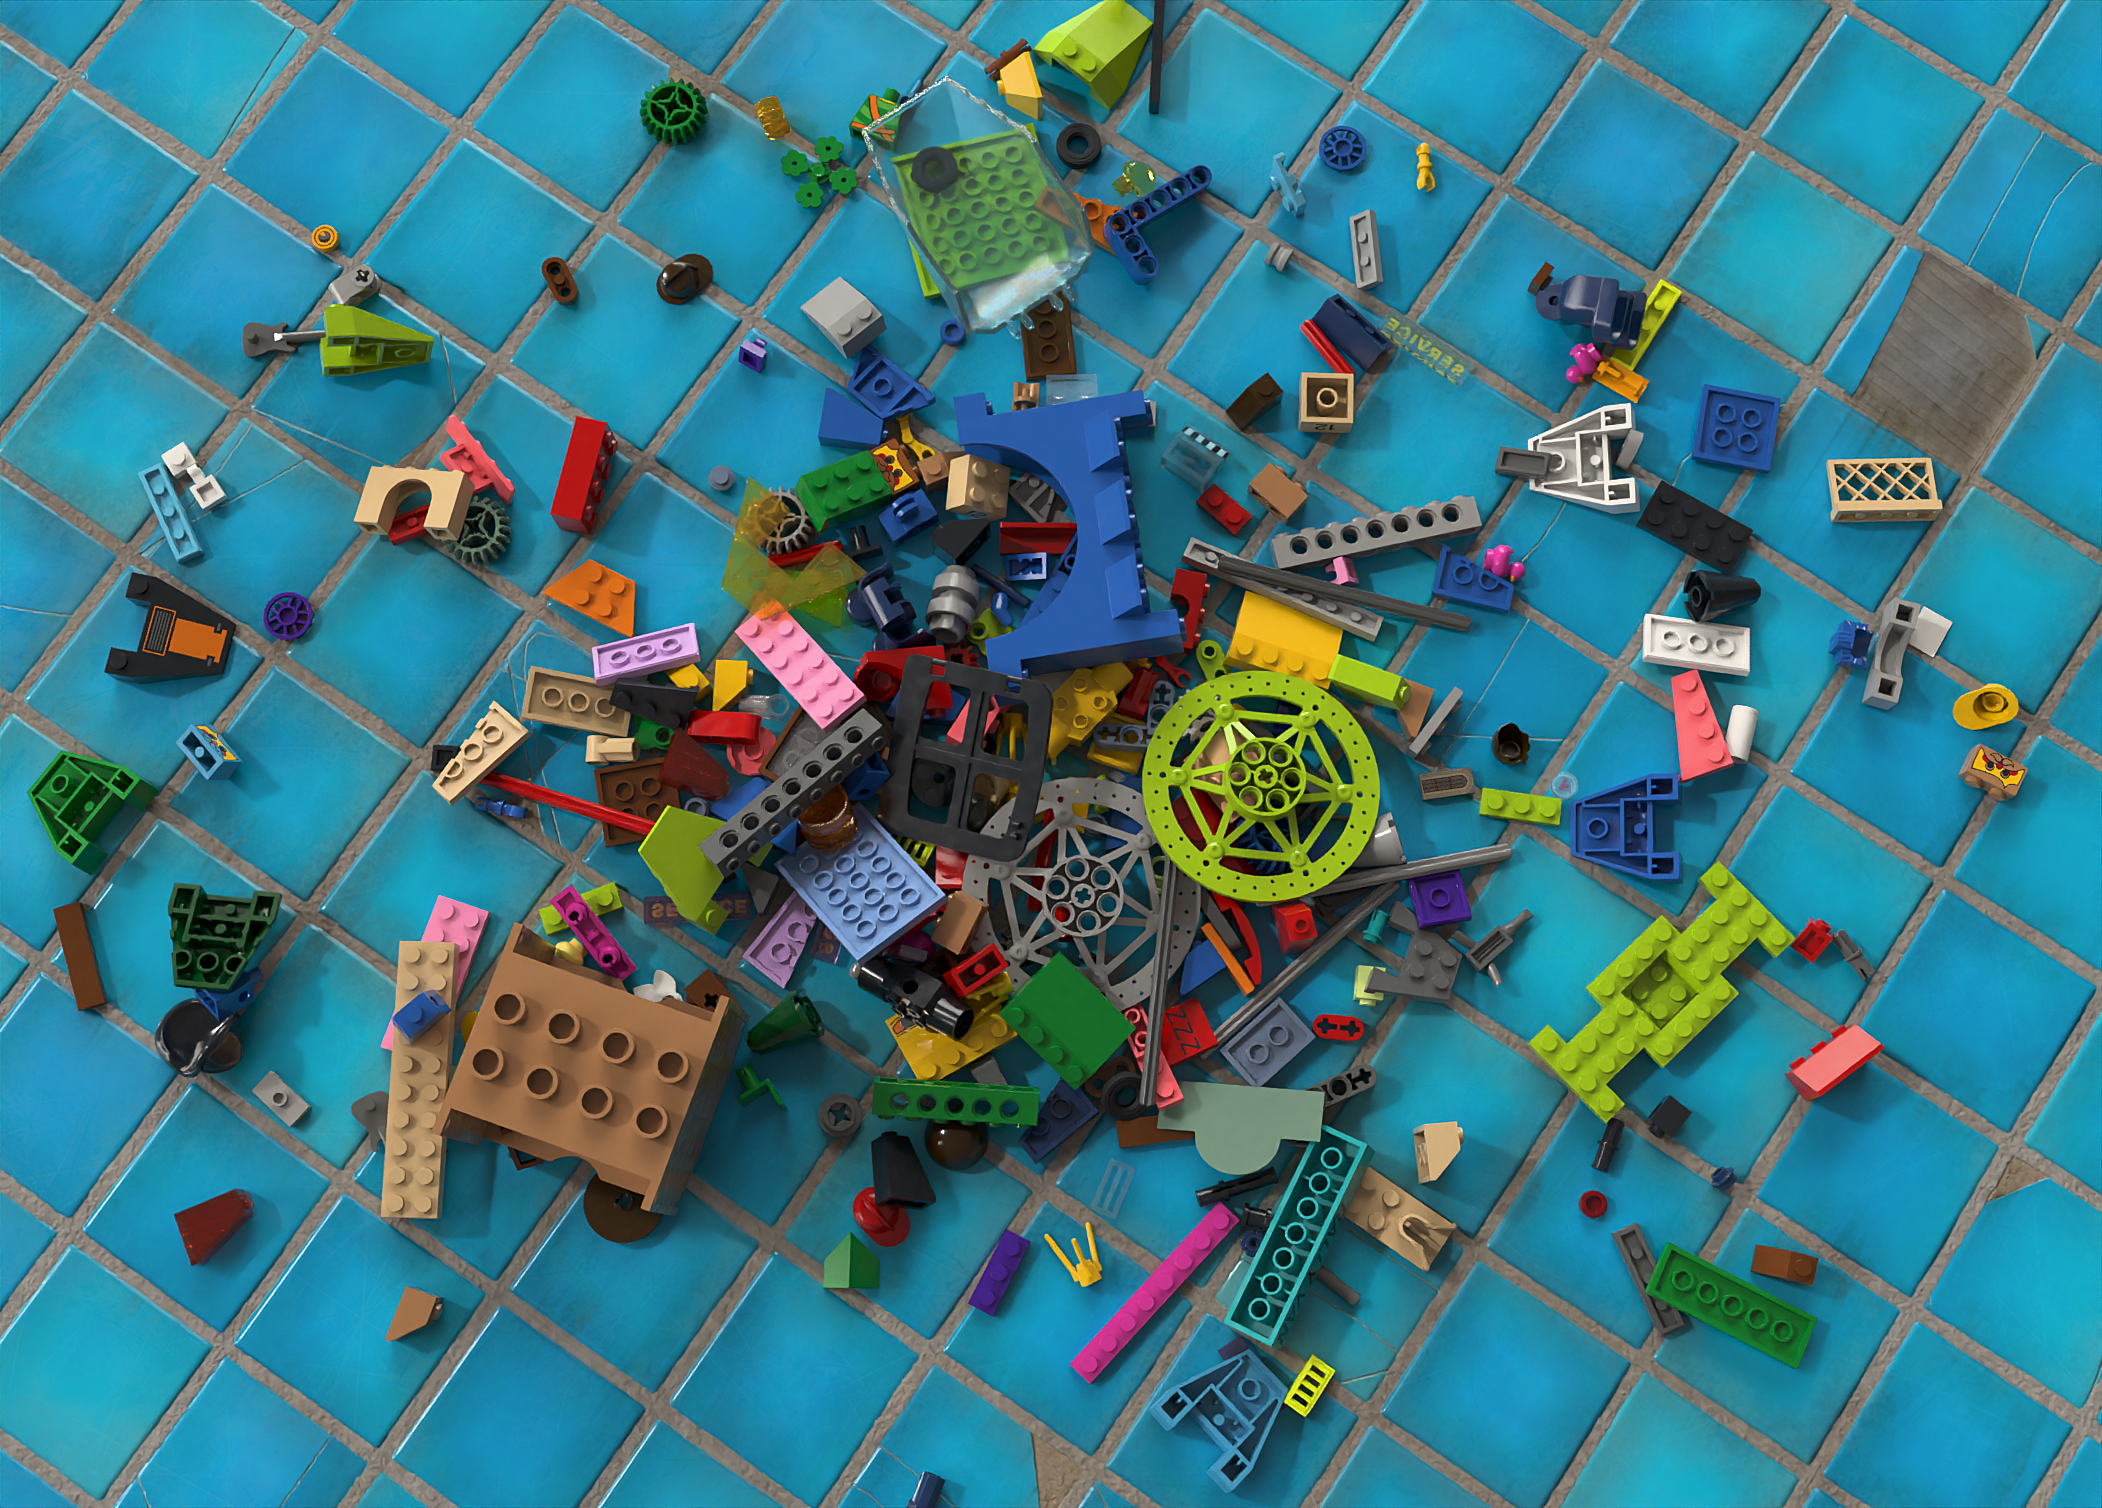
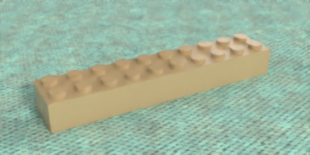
[381,941,460,1218]

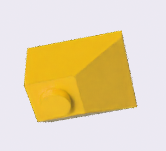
[997,51,1043,120]

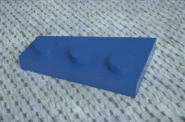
[1431,544,1514,613]

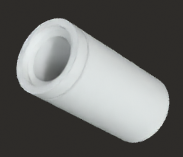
[1725,705,1759,764]

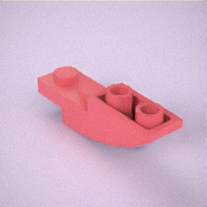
[1120,1002,1184,1112]

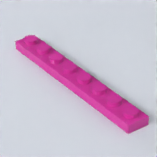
[1070,1201,1239,1384]

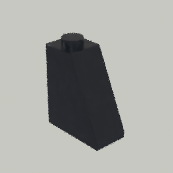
[871,1131,936,1210]

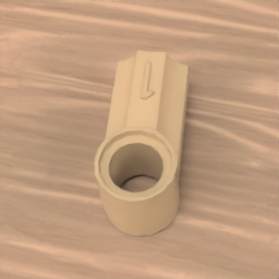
[586,735,640,766]

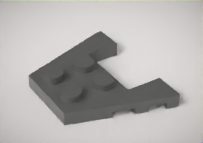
[1364,901,1462,1004]

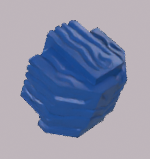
[1828,620,1874,670]

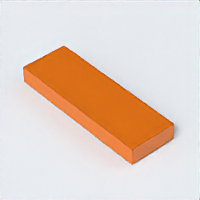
[1200,922,1255,997]

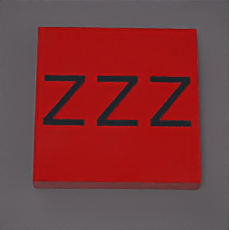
[1161,997,1219,1069]

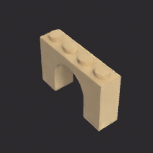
[354,465,475,541]

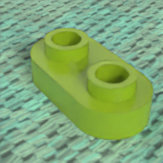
[1196,640,1232,688]

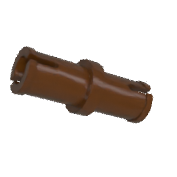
[984,38,1032,82]

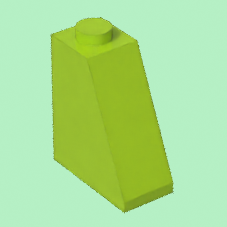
[1327,654,1411,711]

